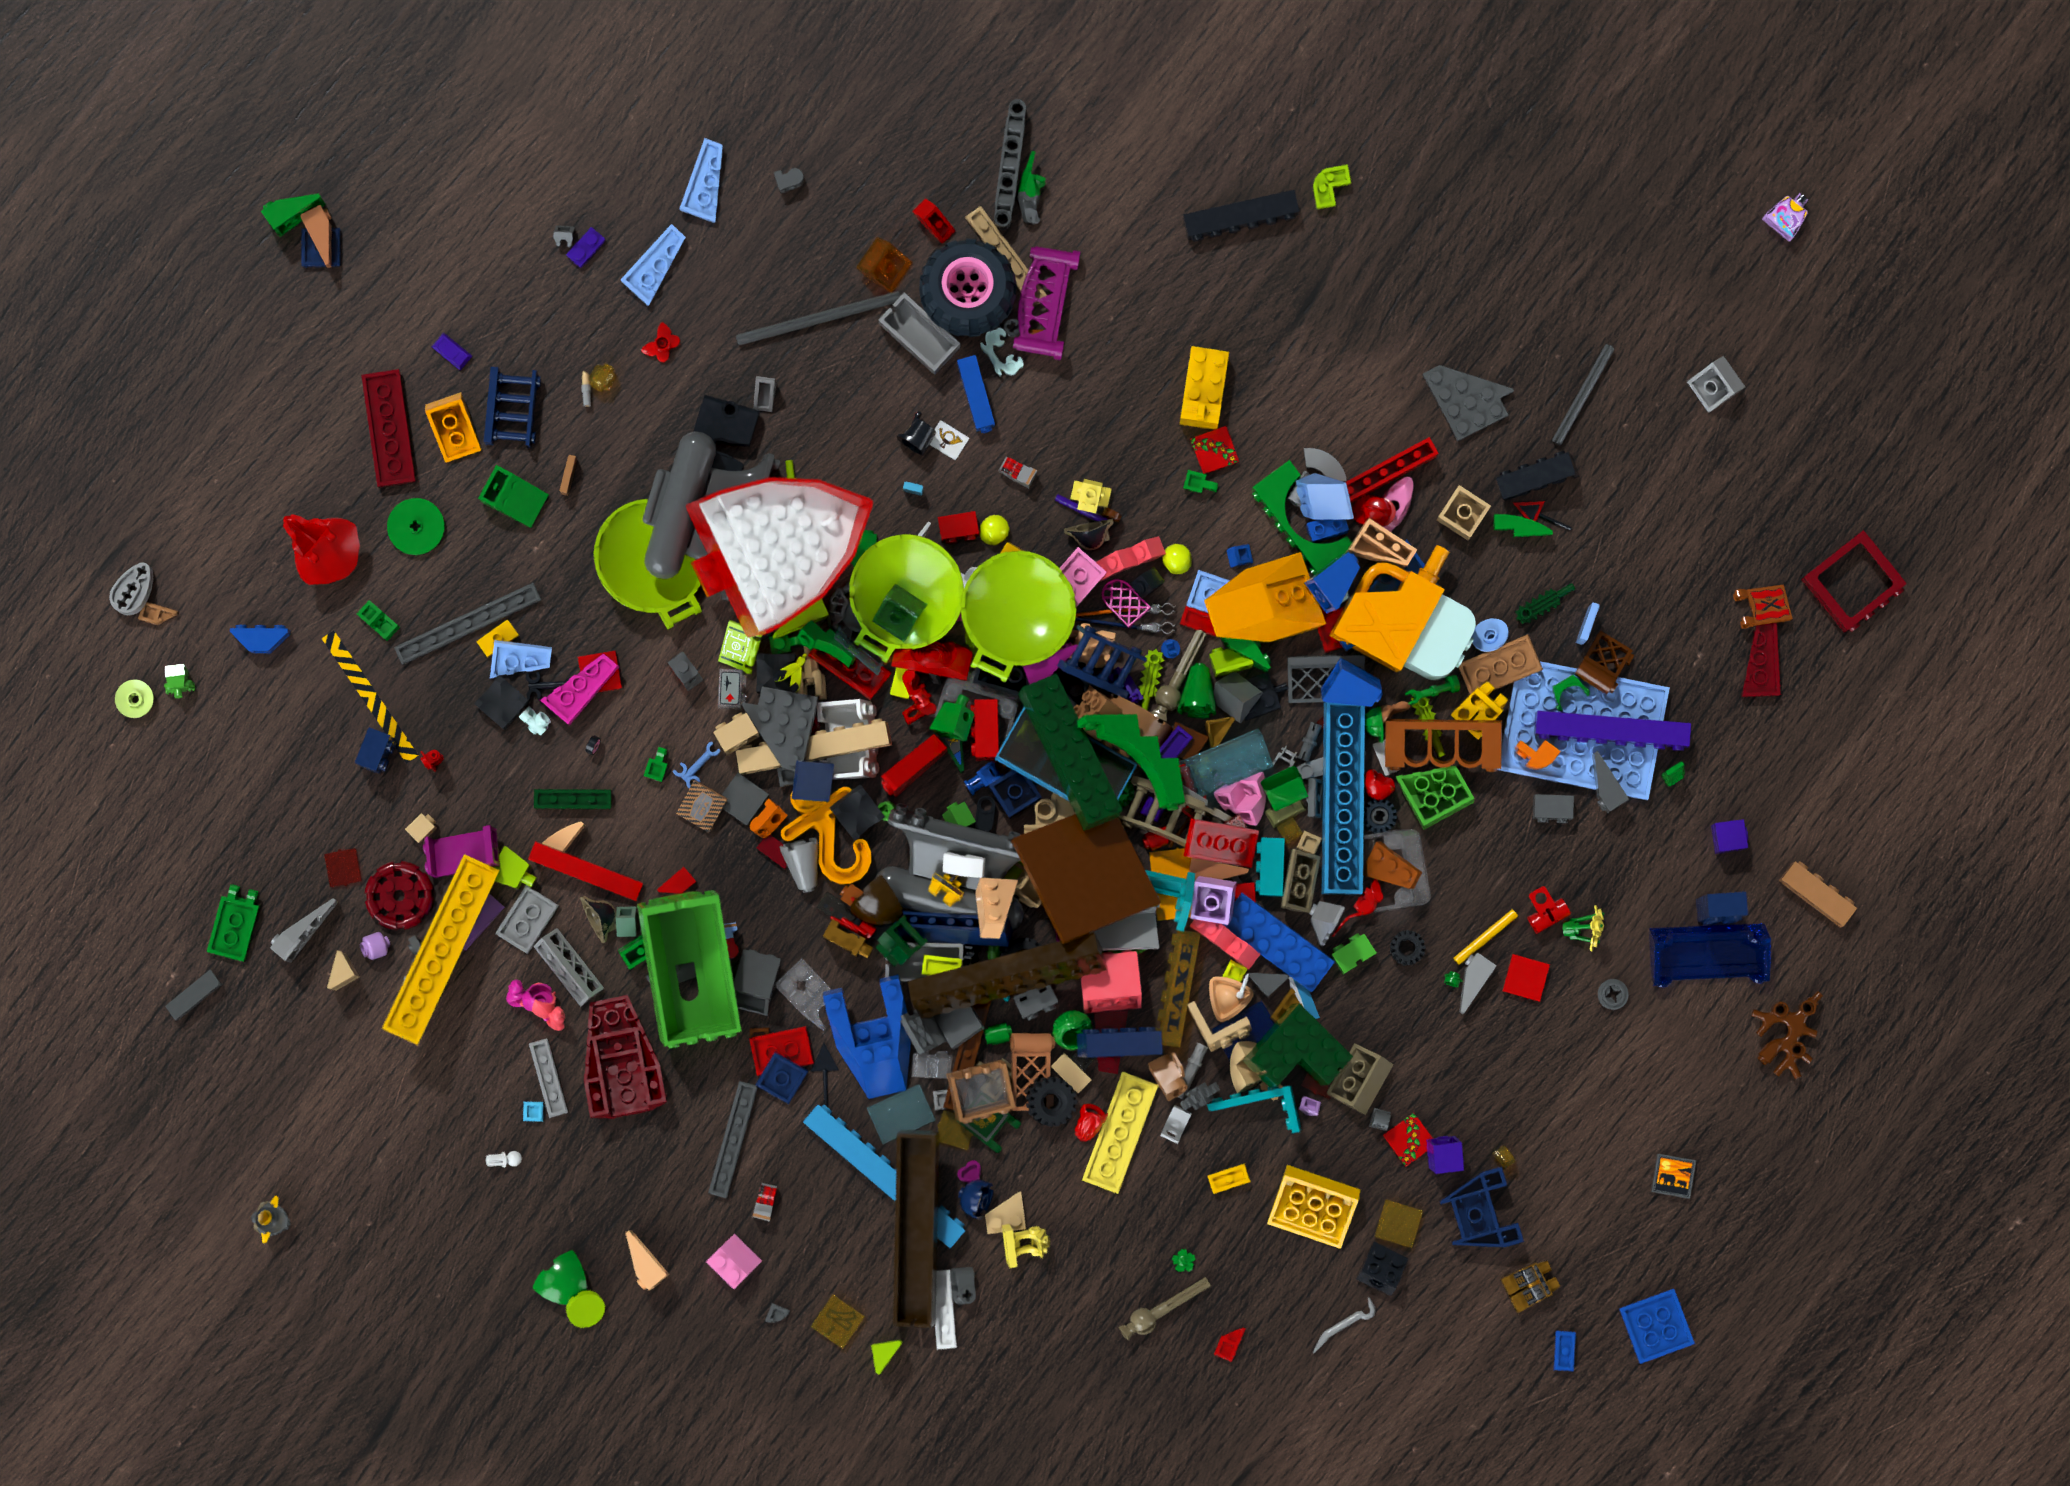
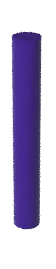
[1055,494,1109,521]

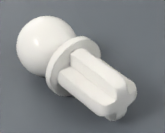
[486,1151,522,1167]

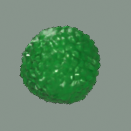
[1053,1010,1093,1051]

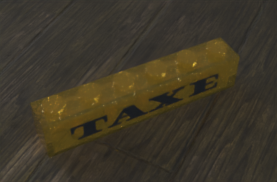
[1155,930,1200,1048]

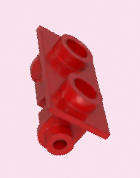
[420,750,444,772]

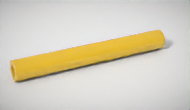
[1453,909,1518,965]

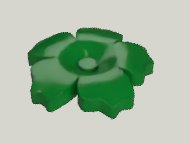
[1172,1249,1196,1272]

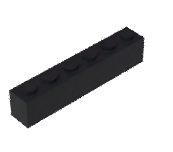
[1183,190,1300,242]

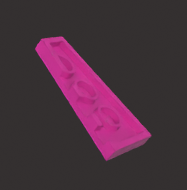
[540,654,619,725]

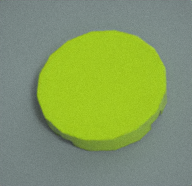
[566,1290,605,1328]

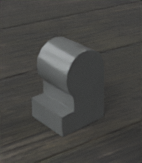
[774,168,804,193]
[1369,1108,1391,1131]

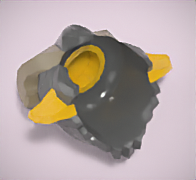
[251,1195,291,1243]

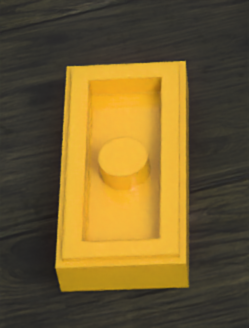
[476,619,519,657]
[1208,1164,1250,1194]

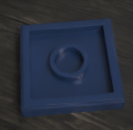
[301,228,340,267]
[792,760,834,802]
[755,1051,808,1104]

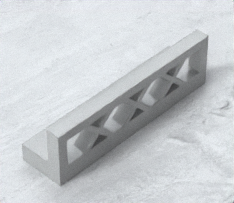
[533,928,604,1007]

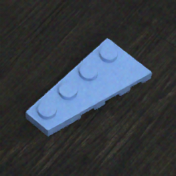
[679,138,723,223]
[620,224,685,306]

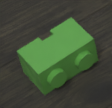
[1331,933,1377,975]

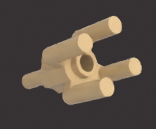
[797,646,827,700]

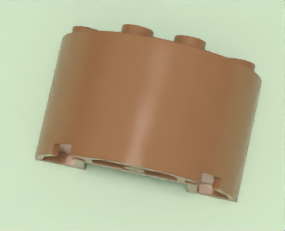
[1085,692,1173,768]

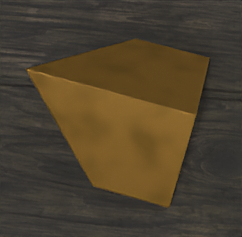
[1205,717,1235,753]

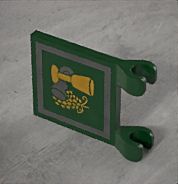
[957,1091,1021,1153]

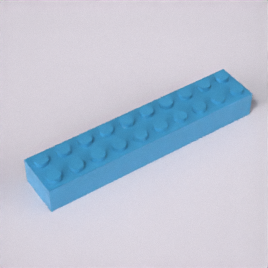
[1322,702,1365,895]

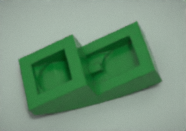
[357,600,400,641]

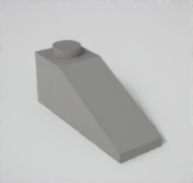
[1459,952,1496,1014]

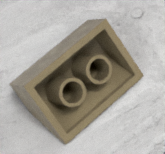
[1280,849,1321,913]
[1326,1043,1394,1115]

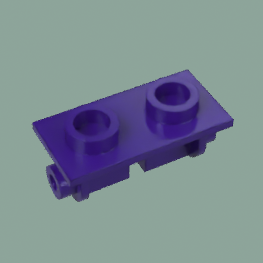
[1108,667,1144,704]

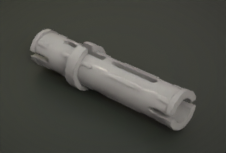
[1178,1042,1208,1100]

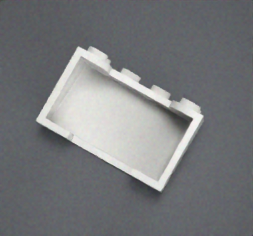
[817,699,879,780]

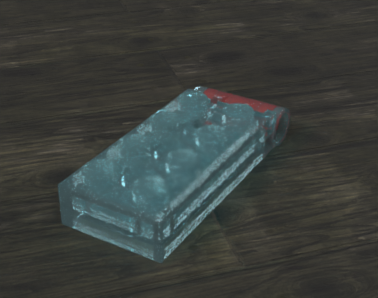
[1179,729,1273,797]

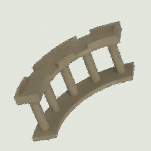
[1118,776,1233,847]

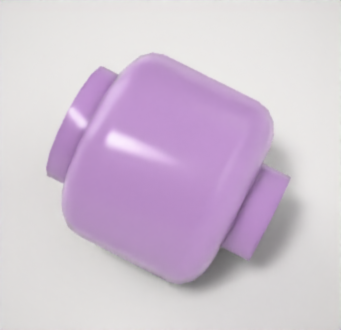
[360,932,390,960]

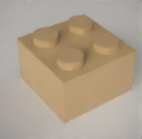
[1437,485,1491,540]
[713,712,760,755]

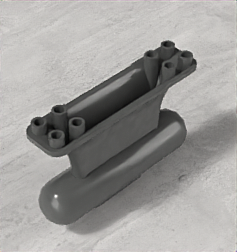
[642,431,780,601]
[876,803,1024,931]

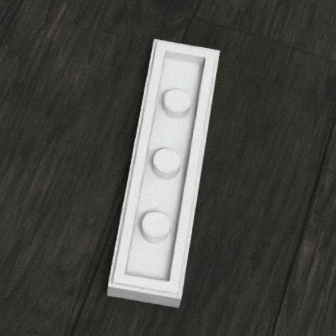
[935,1270,957,1349]

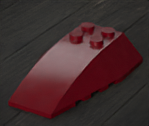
[584,995,667,1119]

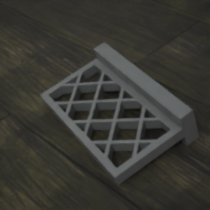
[1287,654,1365,703]

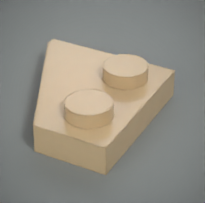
[985,1192,1026,1234]

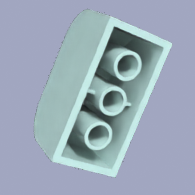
[1404,594,1476,681]

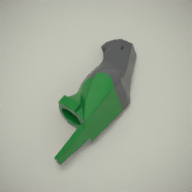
[1016,151,1046,224]

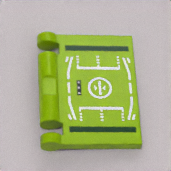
[718,620,762,674]

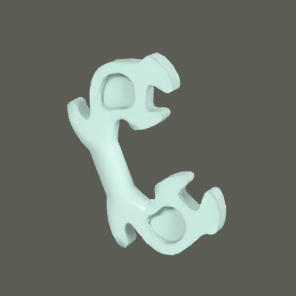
[980,327,1023,376]

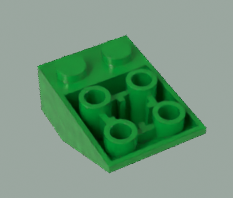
[478,465,549,528]
[1220,637,1271,673]

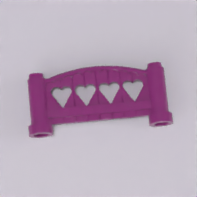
[1013,246,1081,360]

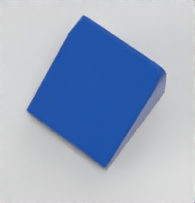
[1227,544,1253,568]

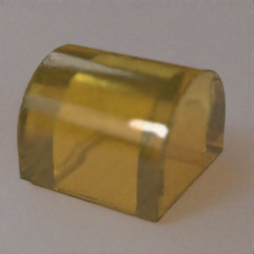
[1492,1145,1515,1169]

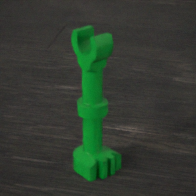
[1405,675,1460,705]

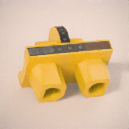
[928,873,963,907]

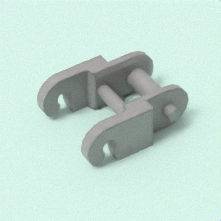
[1272,746,1298,767]

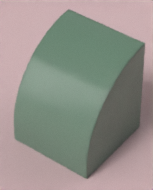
[616,907,637,937]

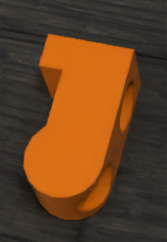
[750,799,788,838]

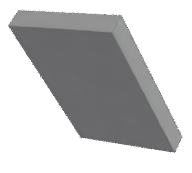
[495,885,559,954]

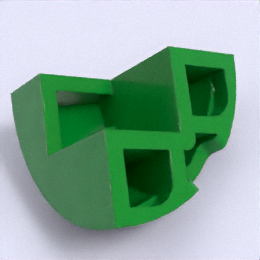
[533,1250,587,1305]

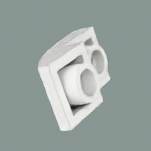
[943,852,985,878]

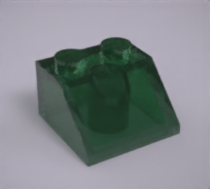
[872,584,928,642]

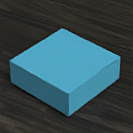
[903,482,923,496]
[523,1102,544,1121]

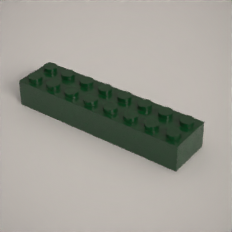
[1018,674,1123,831]

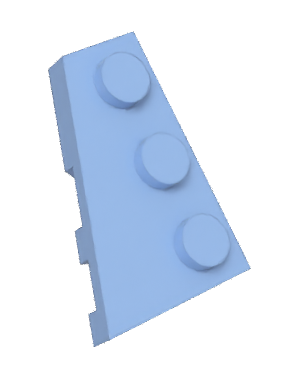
[490,640,552,678]

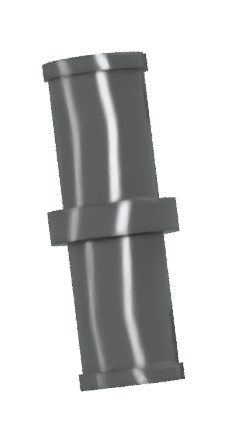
[1297,722,1322,762]

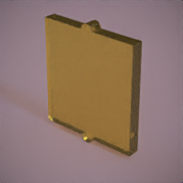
[937,1110,973,1150]

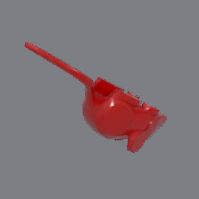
[1332,879,1383,937]

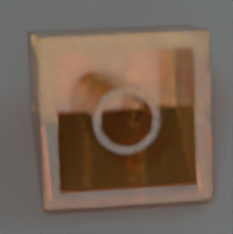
[856,237,913,293]

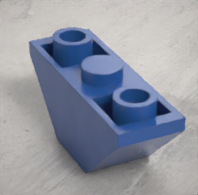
[230,625,291,653]

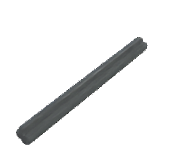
[1552,344,1614,445]

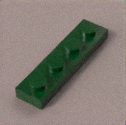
[534,789,612,809]

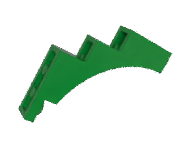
[1077,714,1185,811]

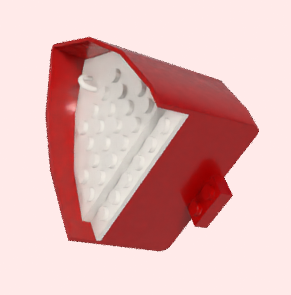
[686,478,873,638]

